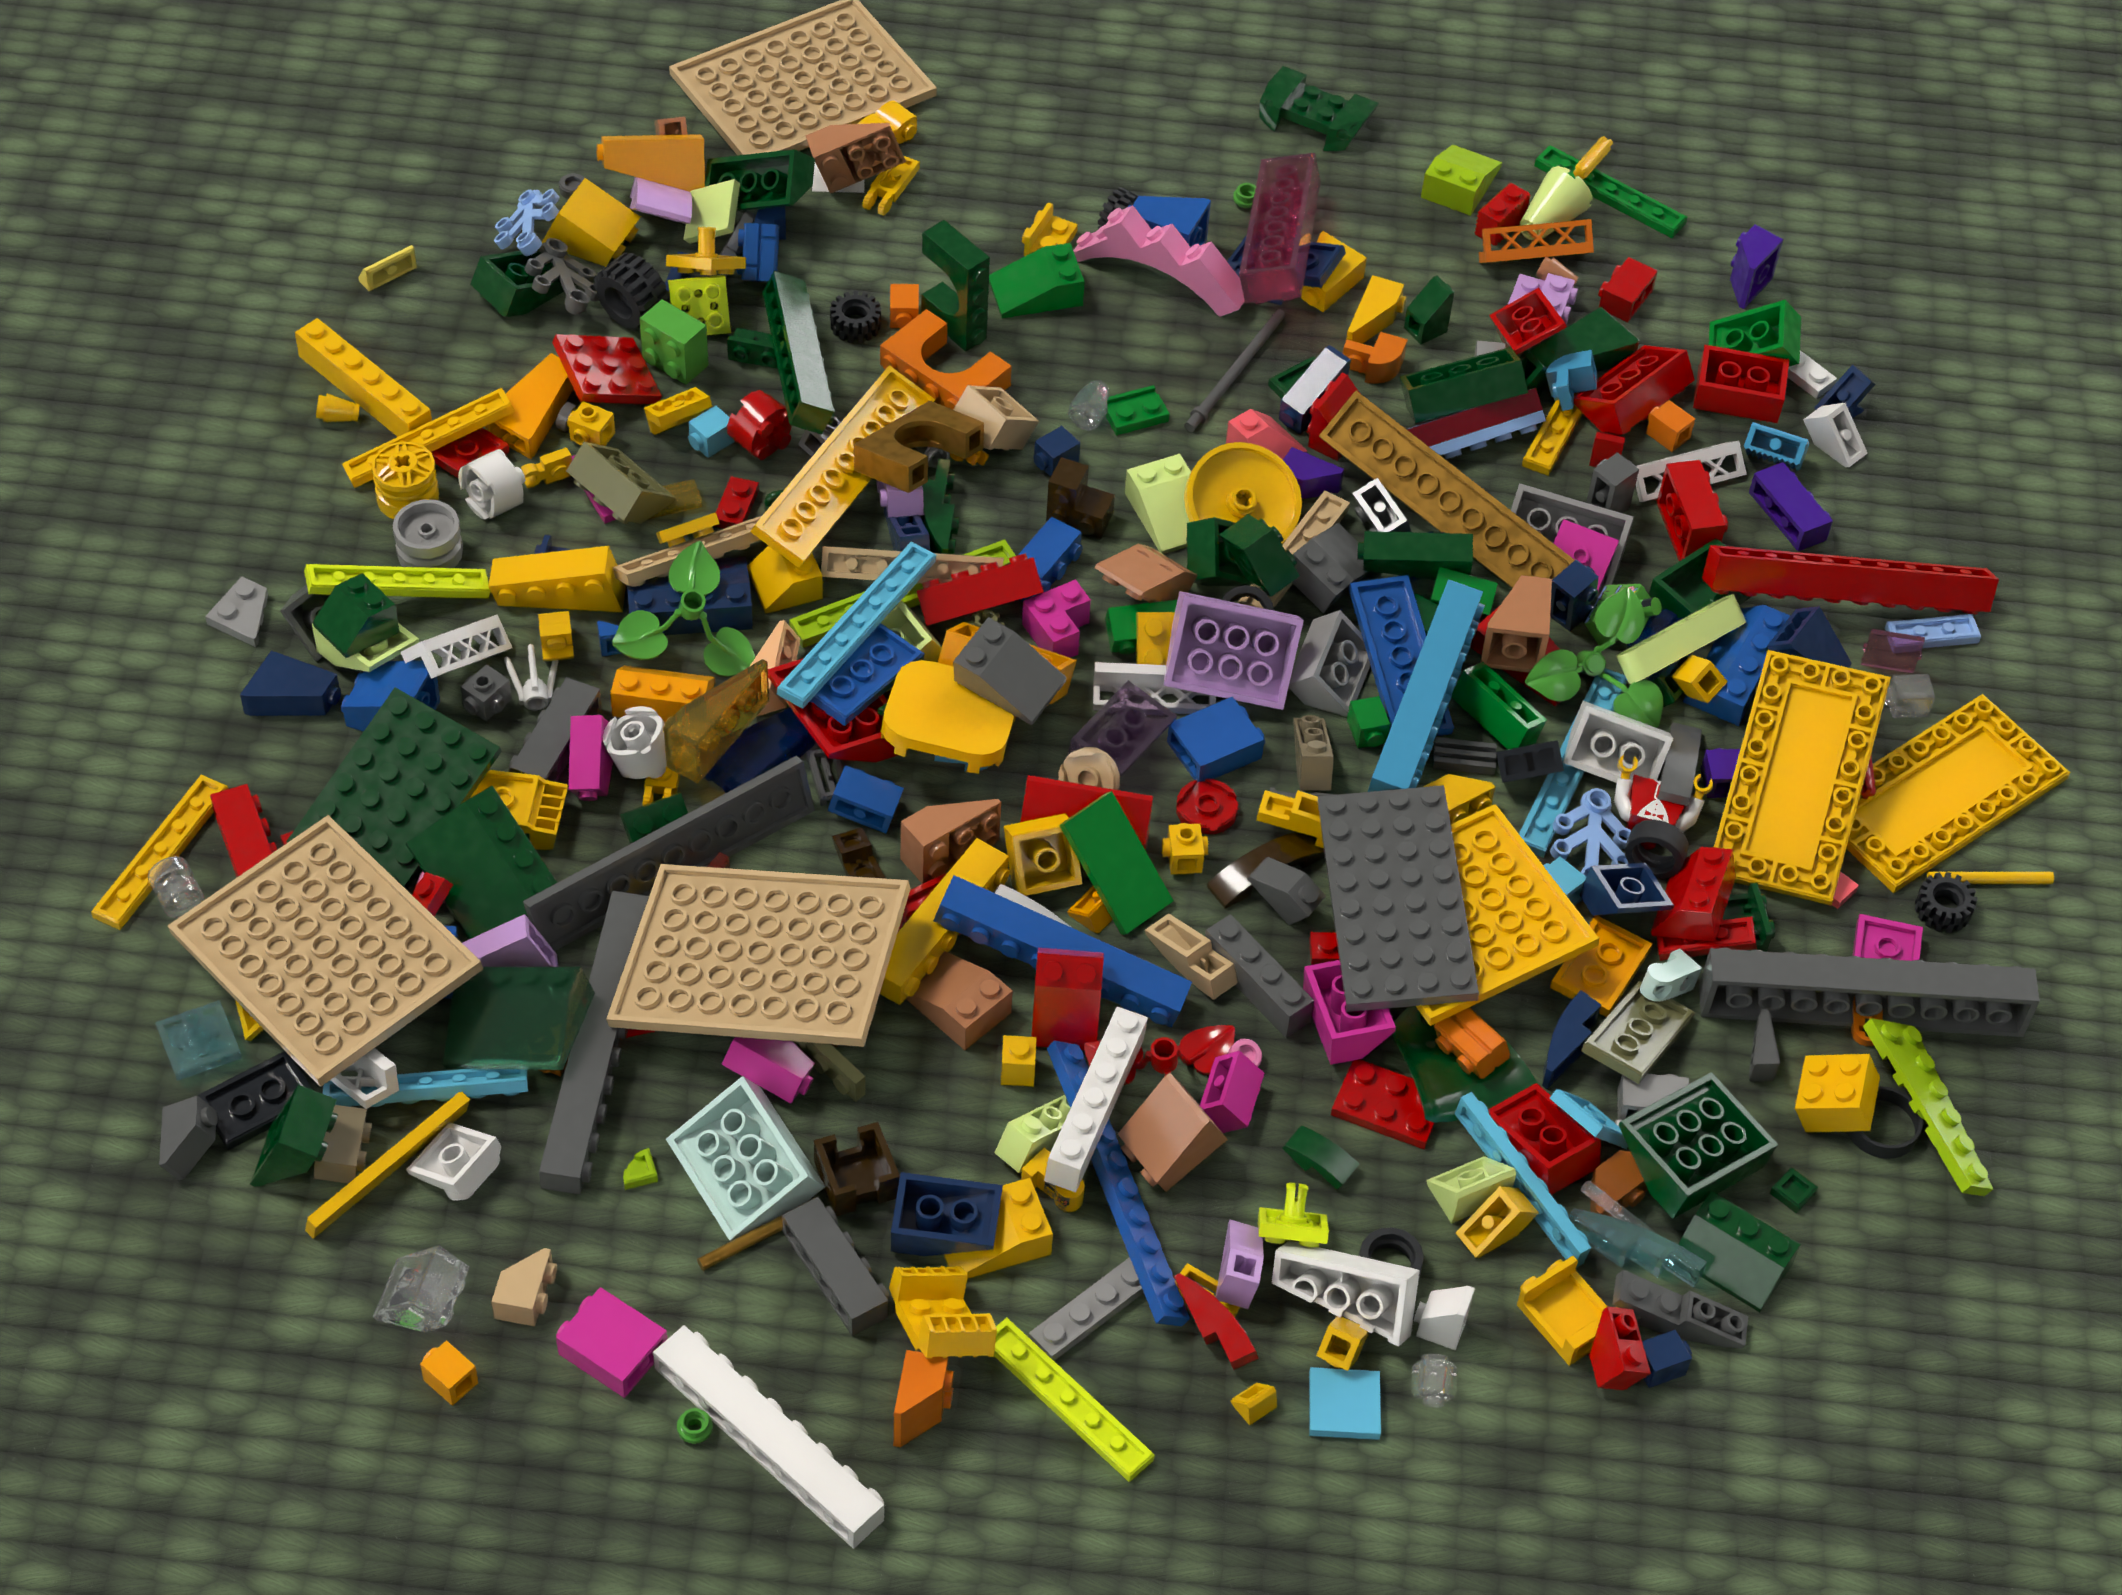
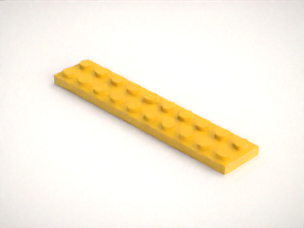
[750,365,935,568]

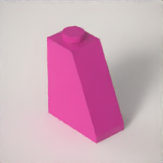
[568,715,613,801]
[722,1037,815,1104]

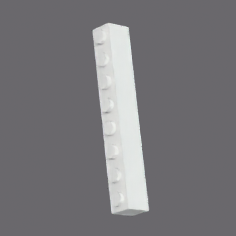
[653,1325,884,1549]

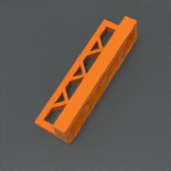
[1479,219,1594,263]

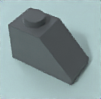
[1247,857,1326,925]
[159,1096,218,1180]

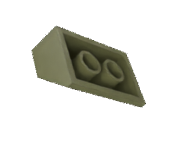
[566,442,676,524]

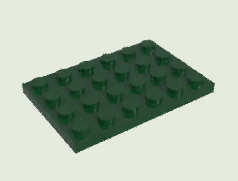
[286,687,502,890]

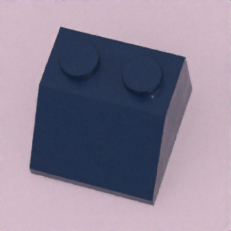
[1579,863,1674,916]

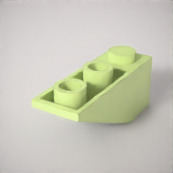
[994,1095,1071,1173]

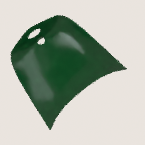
[1392,1006,1539,1122]

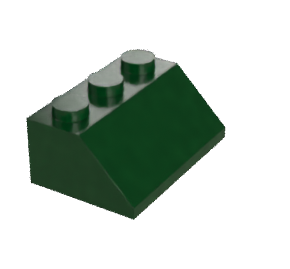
[1671,1191,1801,1313]

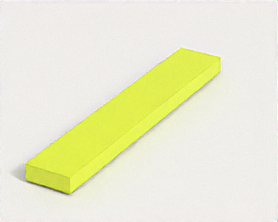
[304,564,491,599]
[994,1317,1155,1482]

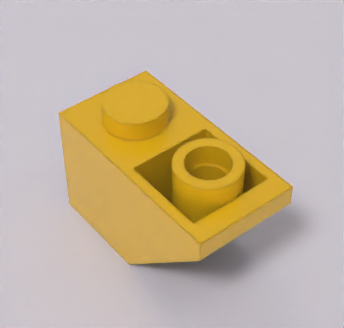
[1423,774,1496,824]

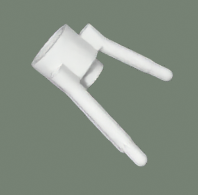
[504,644,558,710]

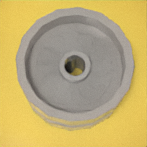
[393,499,463,568]

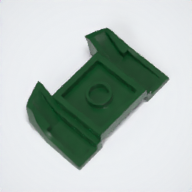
[1259,66,1379,151]

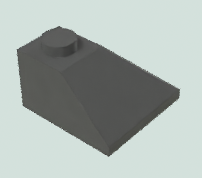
[280,585,329,661]

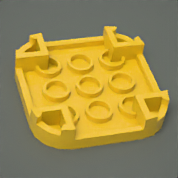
[881,660,1016,774]

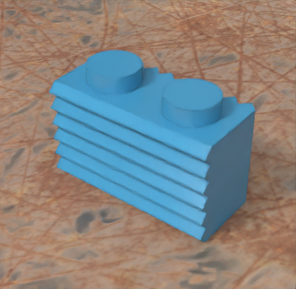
[1744,422,1809,471]

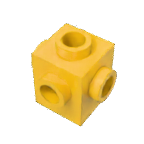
[567,401,615,446]
[1162,823,1208,875]

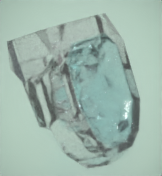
[1067,380,1109,431]

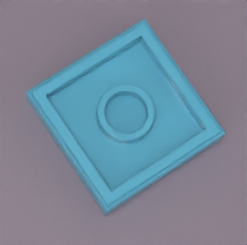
[1550,1089,1628,1149]
[1309,1367,1381,1440]

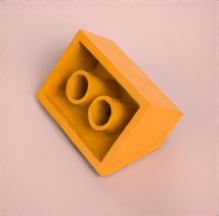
[610,665,715,726]

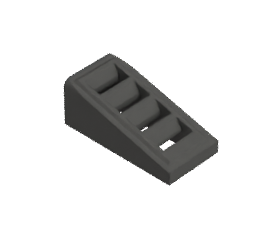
[1749,1009,1780,1082]

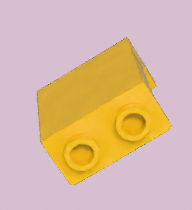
[1517,1256,1619,1366]

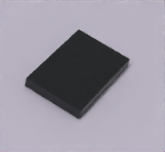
[197,1051,313,1150]

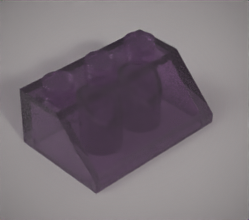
[1068,680,1177,777]

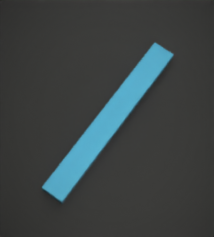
[776,542,937,709]
[1519,668,1627,858]

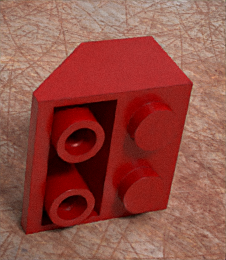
[1307,372,1360,461]

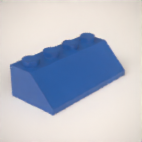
[1683,605,1790,726]

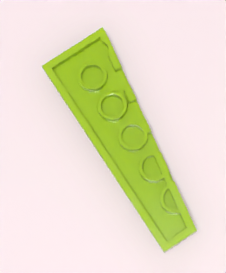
[1863,1018,1993,1196]

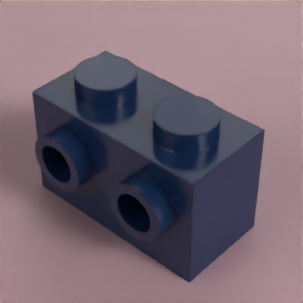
[1550,559,1599,632]

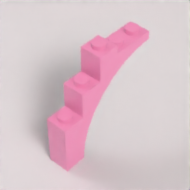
[1073,205,1251,317]

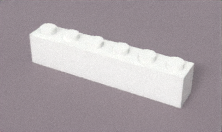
[1044,1007,1148,1193]

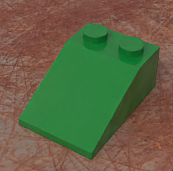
[989,243,1085,318]
[1708,299,1801,367]

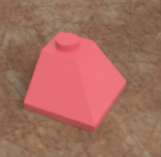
[1226,409,1307,460]

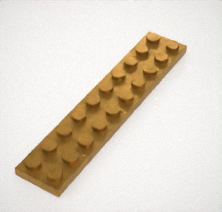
[1319,391,1575,588]

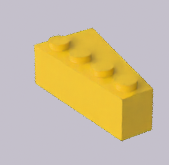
[488,546,626,612]

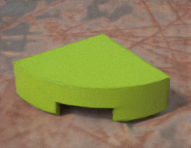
[623,1148,658,1190]

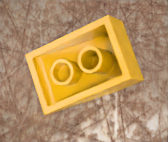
[943,1178,1053,1279]

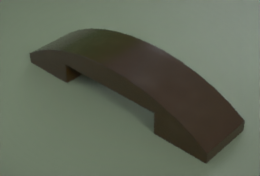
[832,827,886,879]
[1207,832,1325,909]

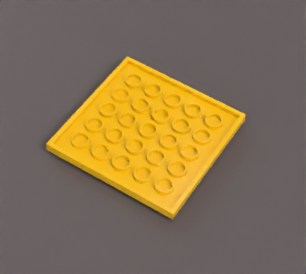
[1416,804,1599,1026]

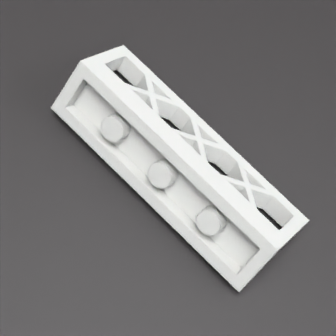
[1636,441,1747,502]
[401,614,513,679]
[1093,662,1216,714]
[330,1048,399,1109]

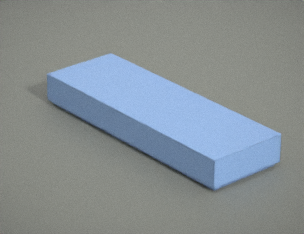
[1885,614,1981,651]

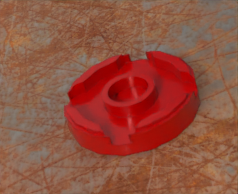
[1176,779,1238,834]

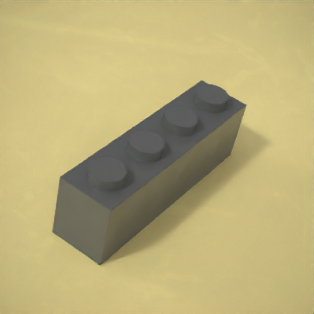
[509,677,602,782]
[1205,914,1314,1038]
[782,1197,890,1336]

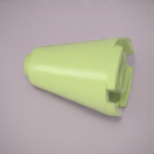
[1520,166,1593,240]

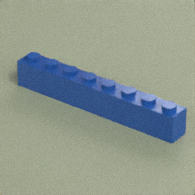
[933,875,1192,1028]

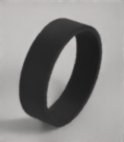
[1848,1086,1923,1159]

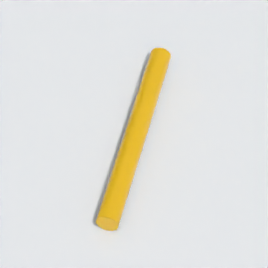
[1927,872,2054,884]

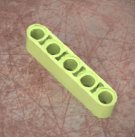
[1616,594,1746,684]

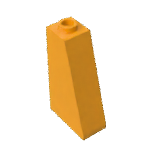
[596,134,705,192]
[485,353,574,459]

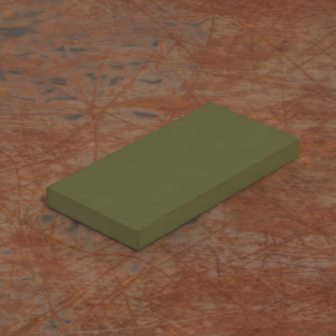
[1581,981,1695,1084]

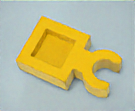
[521,447,572,488]

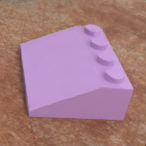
[1163,591,1304,710]

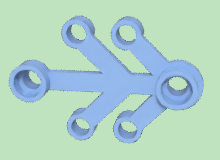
[494,189,560,256]
[1550,788,1631,877]

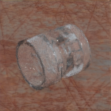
[148,856,205,918]

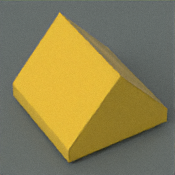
[1231,1383,1277,1426]

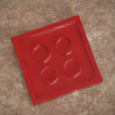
[552,334,662,404]

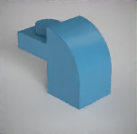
[1546,350,1597,411]

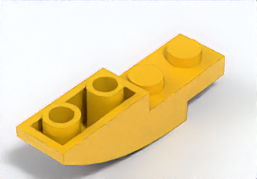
[1256,790,1324,848]

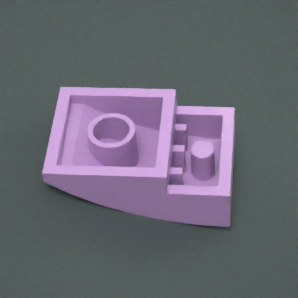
[630,177,692,224]

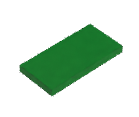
[1059,791,1174,935]

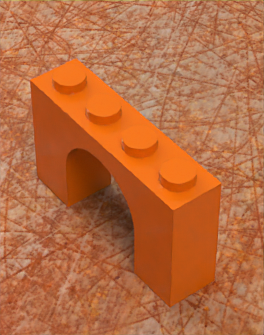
[880,309,1012,410]

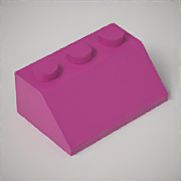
[1303,960,1396,1065]

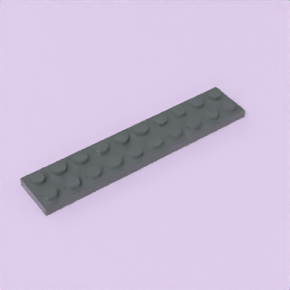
[523,756,815,951]

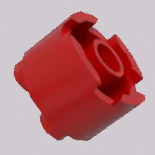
[727,390,792,460]

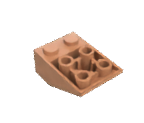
[805,123,906,194]
[1095,543,1197,603]
[900,799,1001,884]

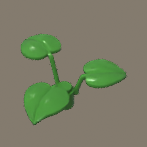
[612,541,755,677]
[1525,587,1663,728]

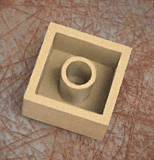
[953,385,1039,451]

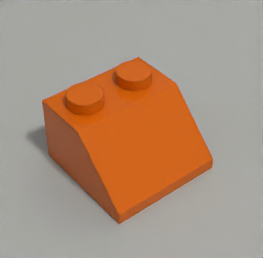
[893,1350,954,1447]

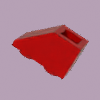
[1589,1306,1651,1390]

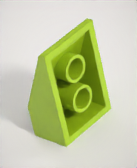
[1421,145,1502,216]

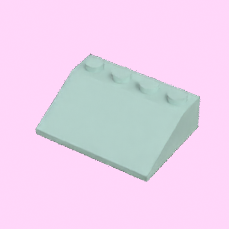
[666,1076,826,1241]

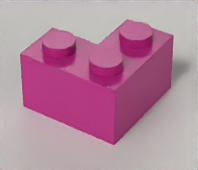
[1022,579,1091,658]

